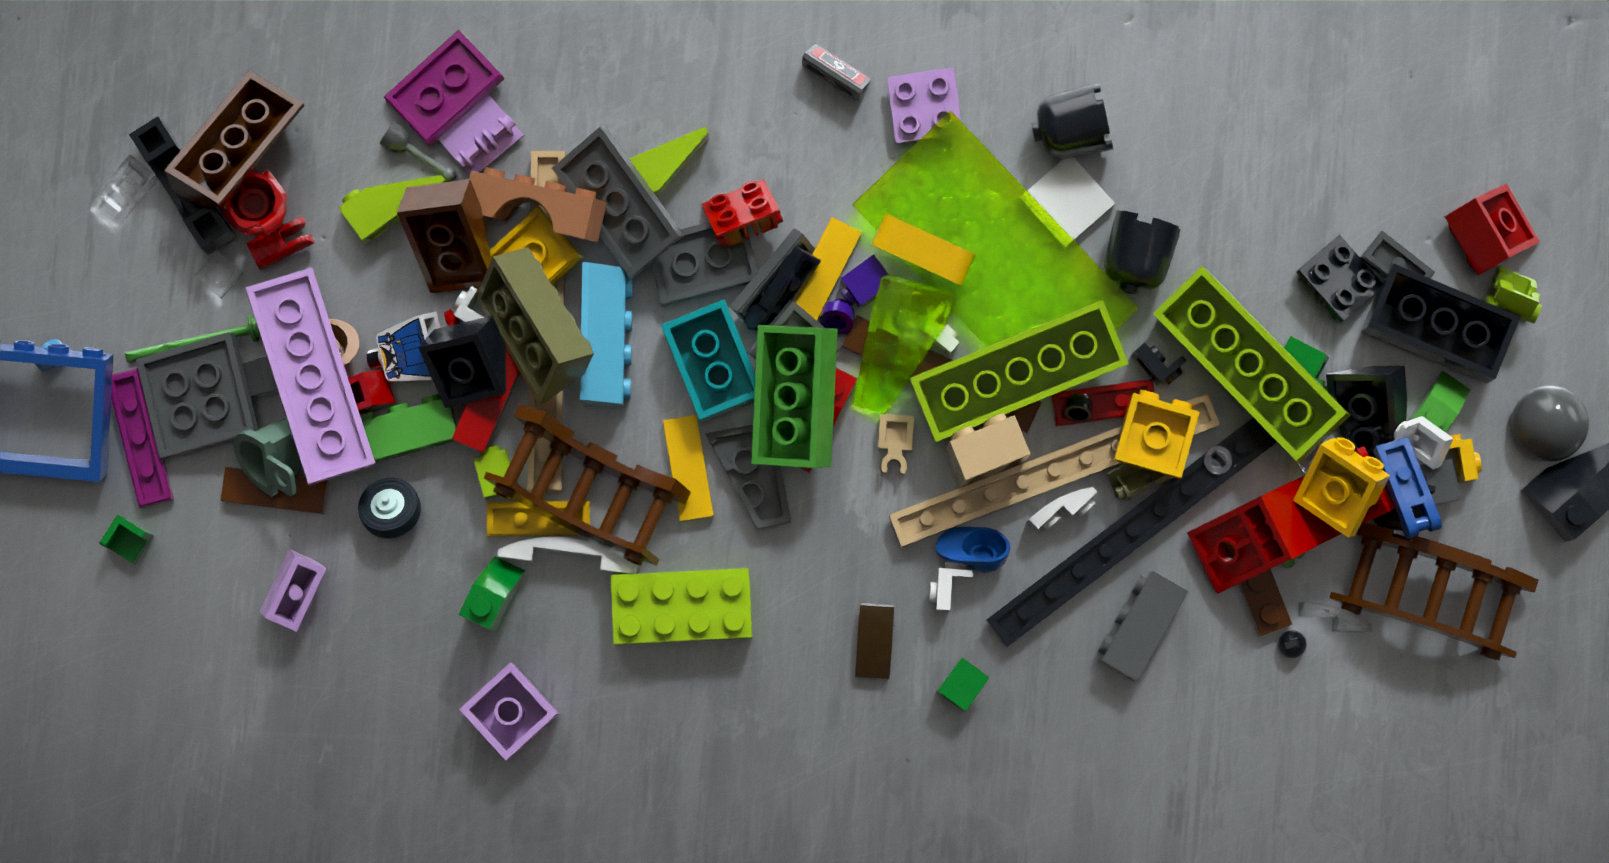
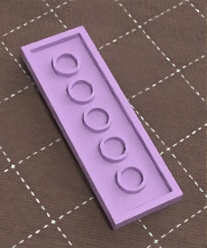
[245,268,375,486]

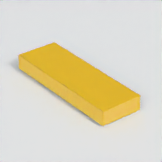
[796,217,862,321]
[663,415,714,522]
[487,501,590,537]

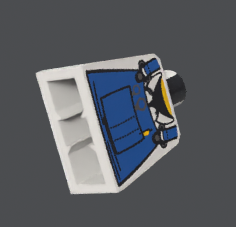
[367,311,440,381]

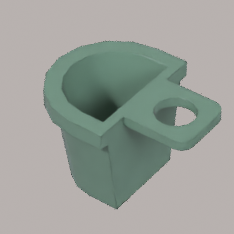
[233,418,302,497]

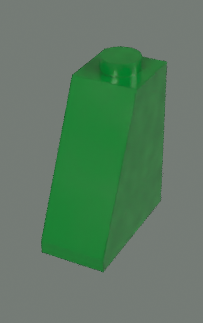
[458,556,526,633]

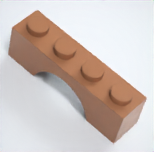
[469,167,607,242]

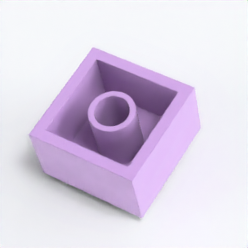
[459,662,560,761]

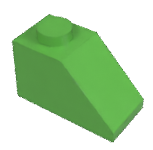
[1407,370,1471,433]

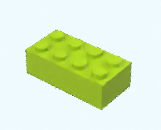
[611,568,753,646]

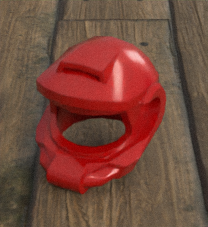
[218,170,288,236]

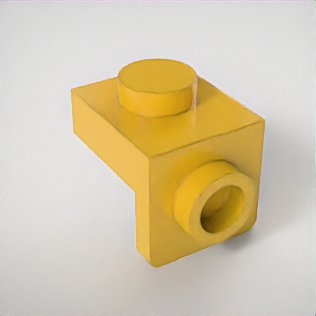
[1448,434,1482,484]

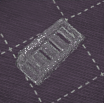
[89,154,159,230]

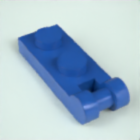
[1373,437,1442,539]

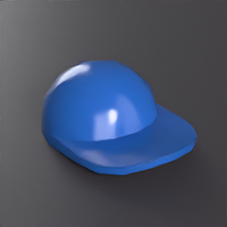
[935,527,1010,573]

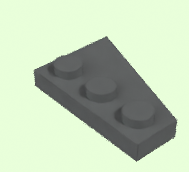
[705,425,791,529]

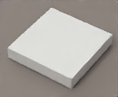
[1019,157,1115,249]

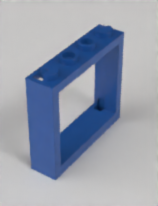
[0,340,114,482]

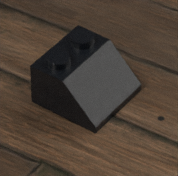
[418,315,506,408]

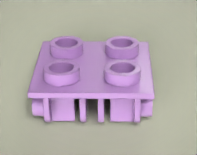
[887,67,963,144]
[438,94,524,176]

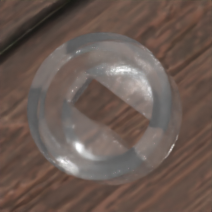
[1204,446,1232,474]

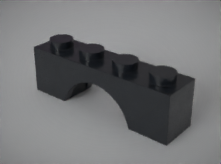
[129,116,236,255]

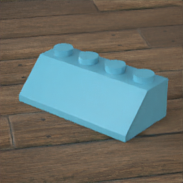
[580,262,633,408]

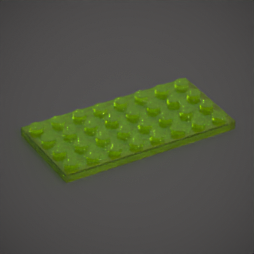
[852,110,1139,402]

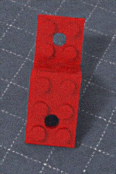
[1187,446,1395,594]

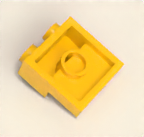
[1114,390,1200,479]
[1293,438,1390,538]

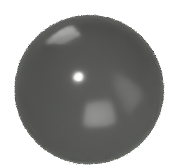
[1511,385,1589,462]

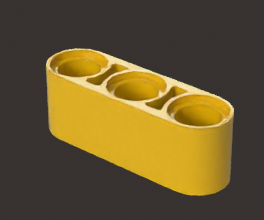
[871,213,976,286]

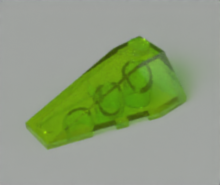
[852,274,955,414]

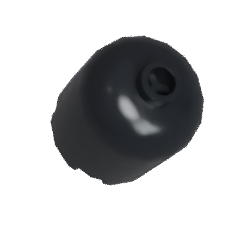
[1031,83,1114,159]
[1104,210,1181,295]

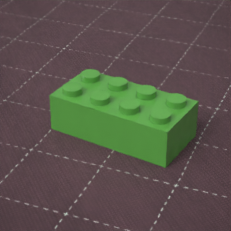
[751,325,838,468]

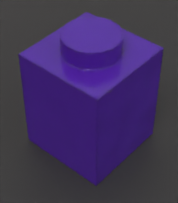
[839,254,894,310]

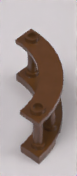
[484,404,691,566]
[1329,523,1539,661]

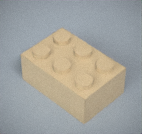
[945,413,1030,488]

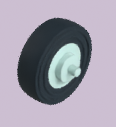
[358,478,421,539]

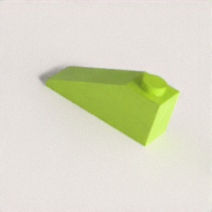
[629,126,709,197]
[338,175,446,245]

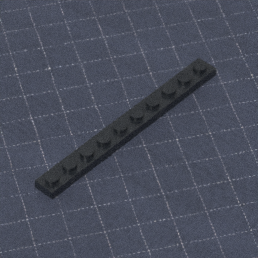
[986,417,1277,647]

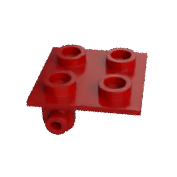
[701,179,783,248]

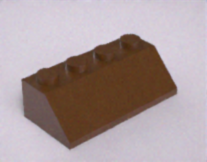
[164,70,304,207]

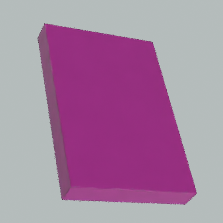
[383,30,504,146]

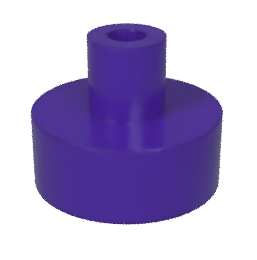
[819,298,855,335]

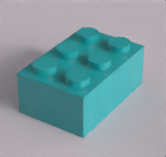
[661,299,755,424]

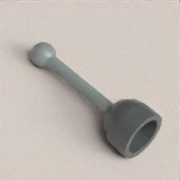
[380,122,456,182]

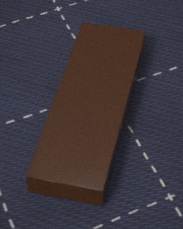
[220,467,329,514]

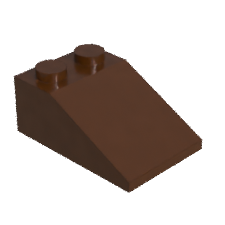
[397,179,491,293]

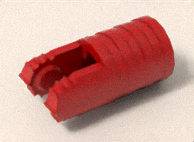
[247,216,315,270]

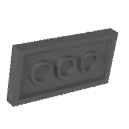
[552,126,684,278]

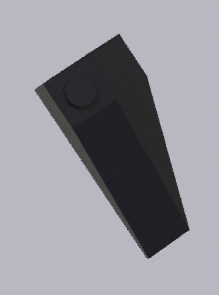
[1326,366,1407,458]
[1521,443,1609,542]

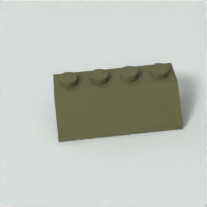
[475,247,594,404]

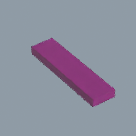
[111,368,174,509]

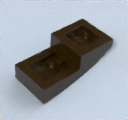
[855,603,894,679]

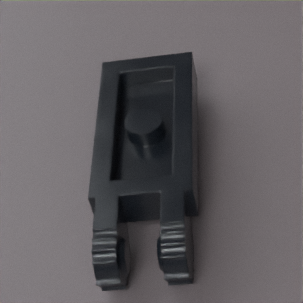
[744,245,822,331]

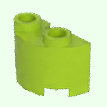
[1486,265,1542,324]

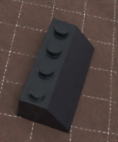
[1361,263,1521,384]

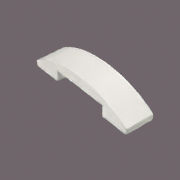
[497,537,637,574]

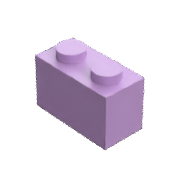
[260,549,326,632]

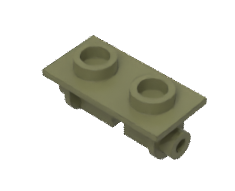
[1107,464,1174,500]

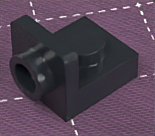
[1131,342,1187,386]

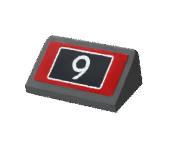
[802,44,870,100]

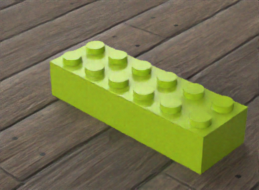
[1153,266,1350,463]
[910,300,1129,442]

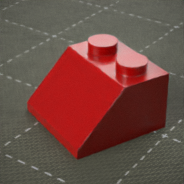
[1444,183,1540,275]

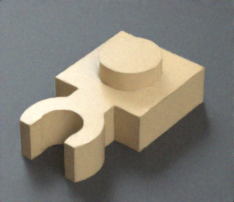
[878,414,914,475]

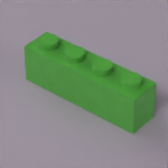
[360,394,457,464]

